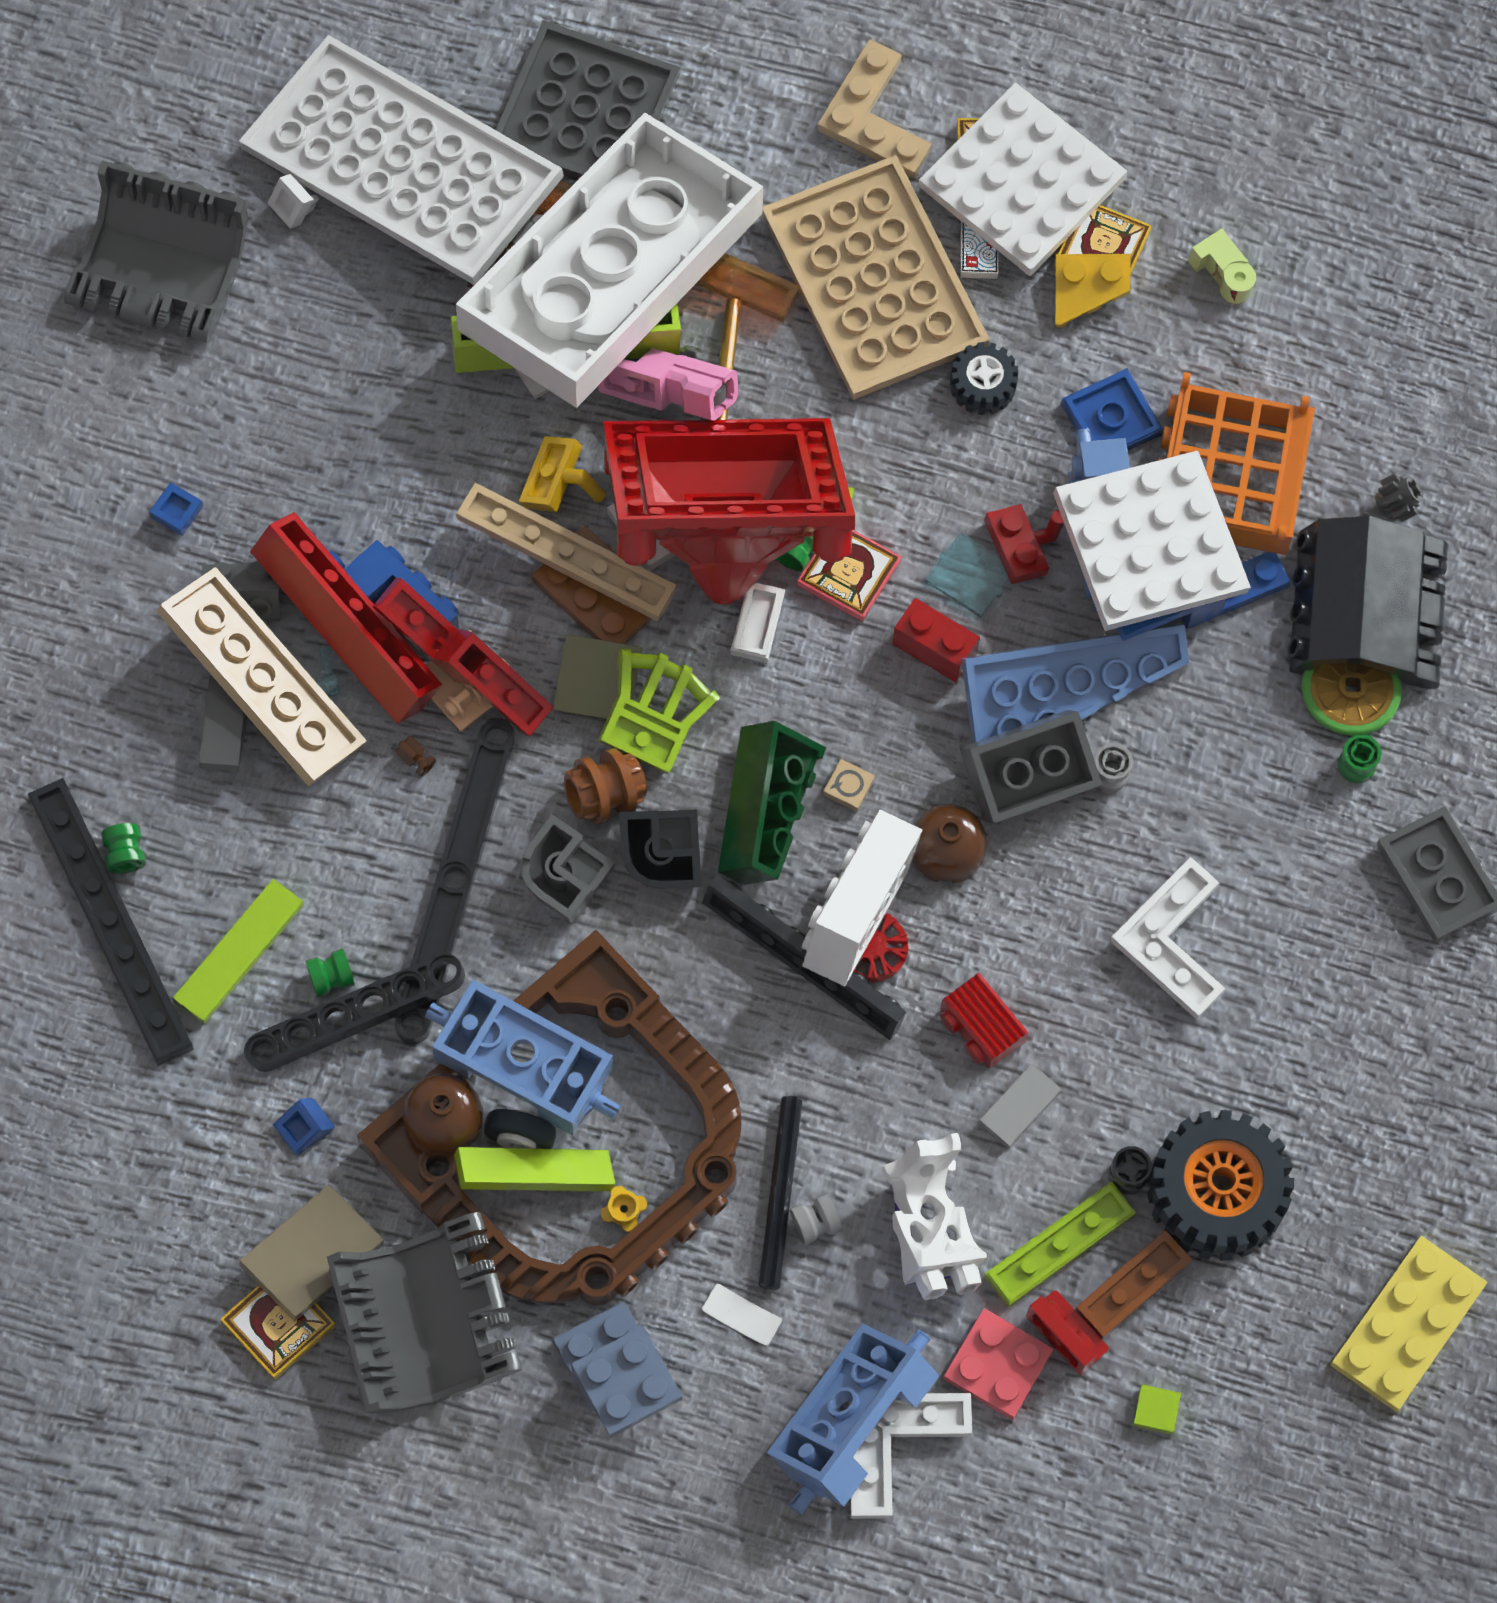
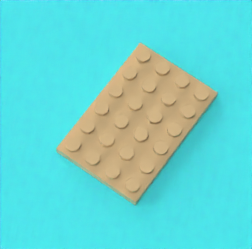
[762,155,990,400]

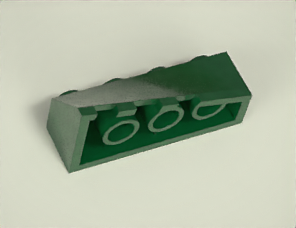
[718,721,827,885]

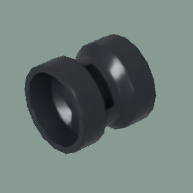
[1108,1146,1152,1195]

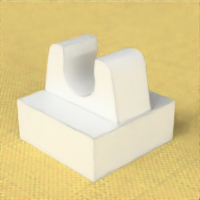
[267,174,319,229]

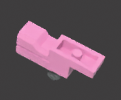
[598,345,739,421]

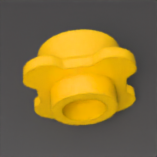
[601,1186,647,1232]

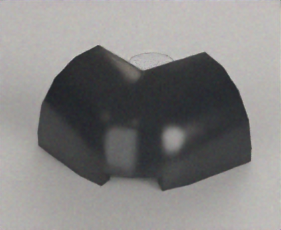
[619,809,701,889]

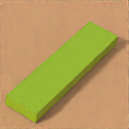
[173,879,304,1025]
[454,1147,615,1192]
[984,1181,1136,1308]

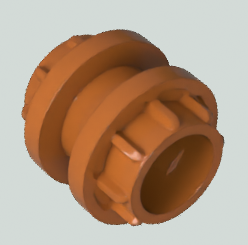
[564,748,647,825]

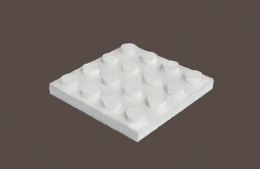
[918,82,1128,276]
[1053,451,1251,631]

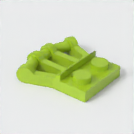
[598,648,720,774]

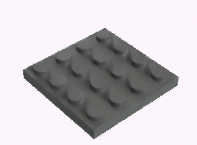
[496,20,680,180]

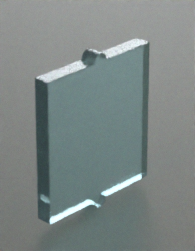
[925,532,1009,618]

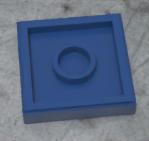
[1061,368,1164,451]

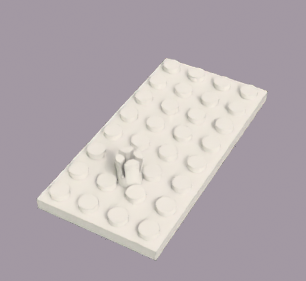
[239,35,564,285]

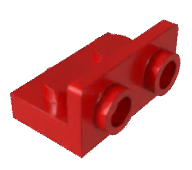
[1025,1290,1109,1376]

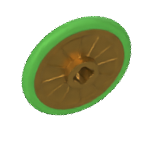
[1302,663,1402,736]

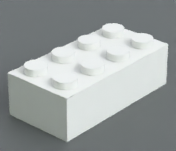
[801,810,922,986]

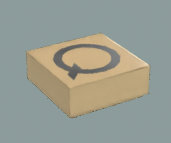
[823,759,875,812]

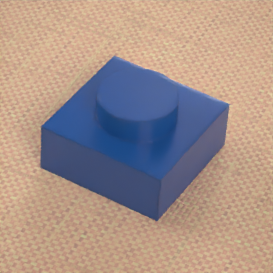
[149,482,203,536]

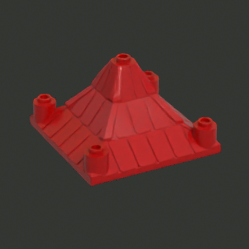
[603,418,855,605]

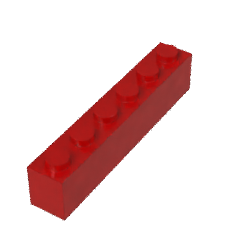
[250,512,443,724]

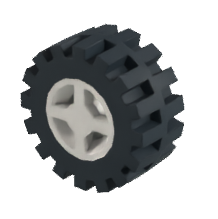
[950,342,1018,415]

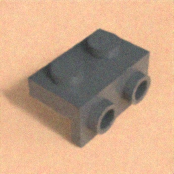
[202,561,281,620]

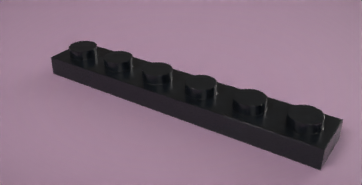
[702,874,906,1040]

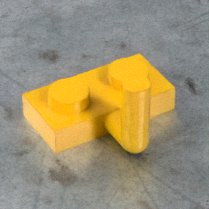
[519,436,606,512]

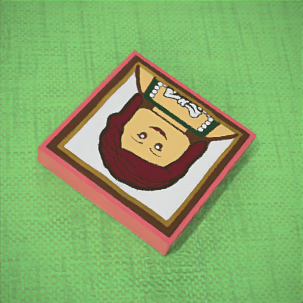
[797,530,901,622]

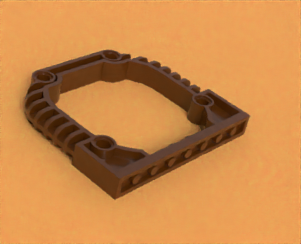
[357,930,742,1306]

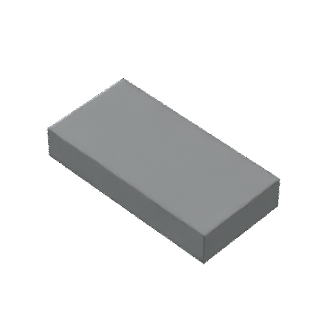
[979,1064,1062,1149]

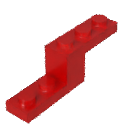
[372,577,554,737]

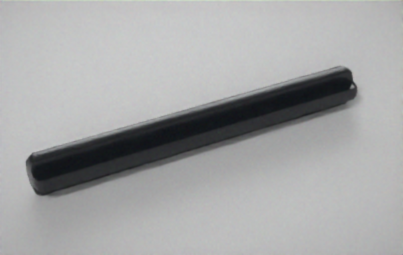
[759,1096,802,1290]

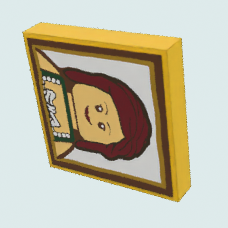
[1055,205,1152,276]
[220,1285,336,1380]

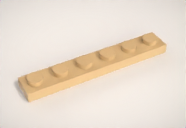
[456,483,677,622]

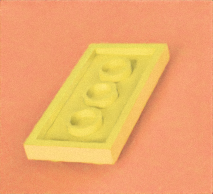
[1330,1236,1488,1413]

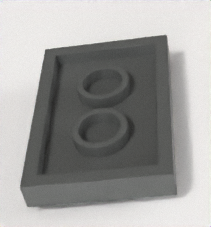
[1376,806,1497,943]

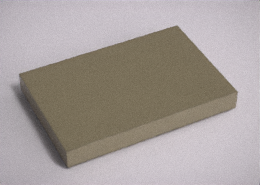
[239,1184,384,1322]

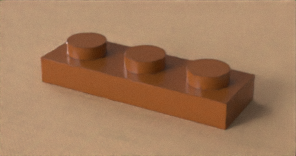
[1075,1230,1192,1340]

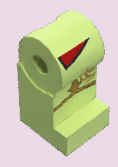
[1188,228,1256,304]

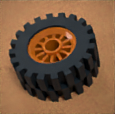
[1147,1110,1294,1261]

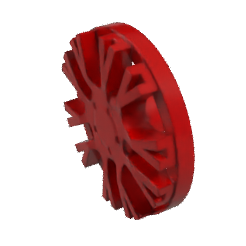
[853,913,908,983]

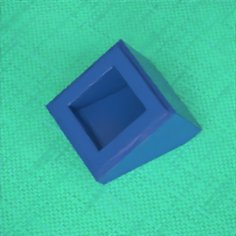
[273,1098,335,1155]

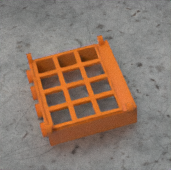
[1158,372,1315,556]

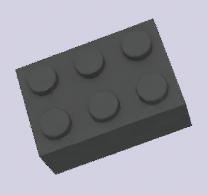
[960,710,1102,823]

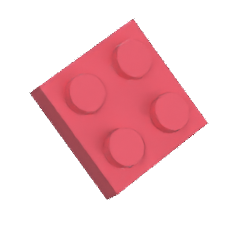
[943,1308,1054,1420]

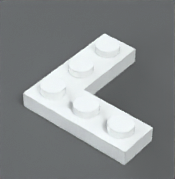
[1110,857,1225,1020]
[848,1393,972,1519]

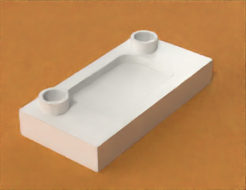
[456,113,763,408]

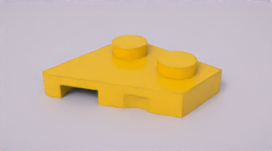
[1055,254,1130,328]

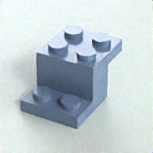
[553,1301,682,1438]

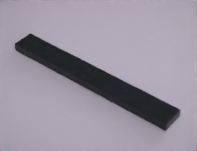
[28,778,194,1066]

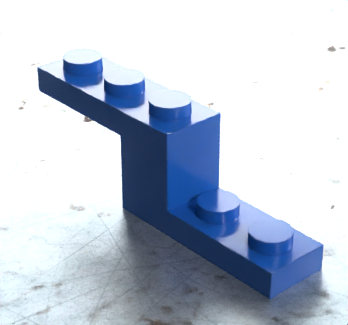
[311,531,459,629]
[1117,552,1291,641]

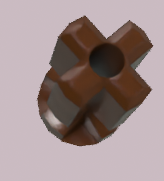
[396,736,436,777]

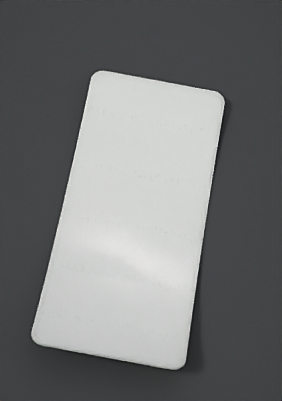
[702,1284,782,1346]

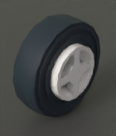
[484,1109,556,1149]

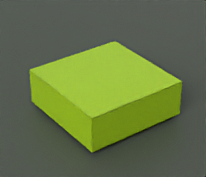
[1133,1384,1181,1435]

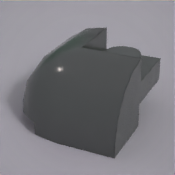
[522,814,615,923]

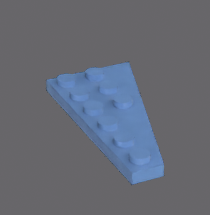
[961,624,1189,743]

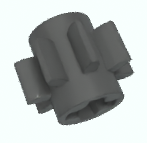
[1375,473,1423,522]

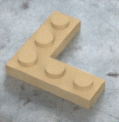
[817,39,932,179]

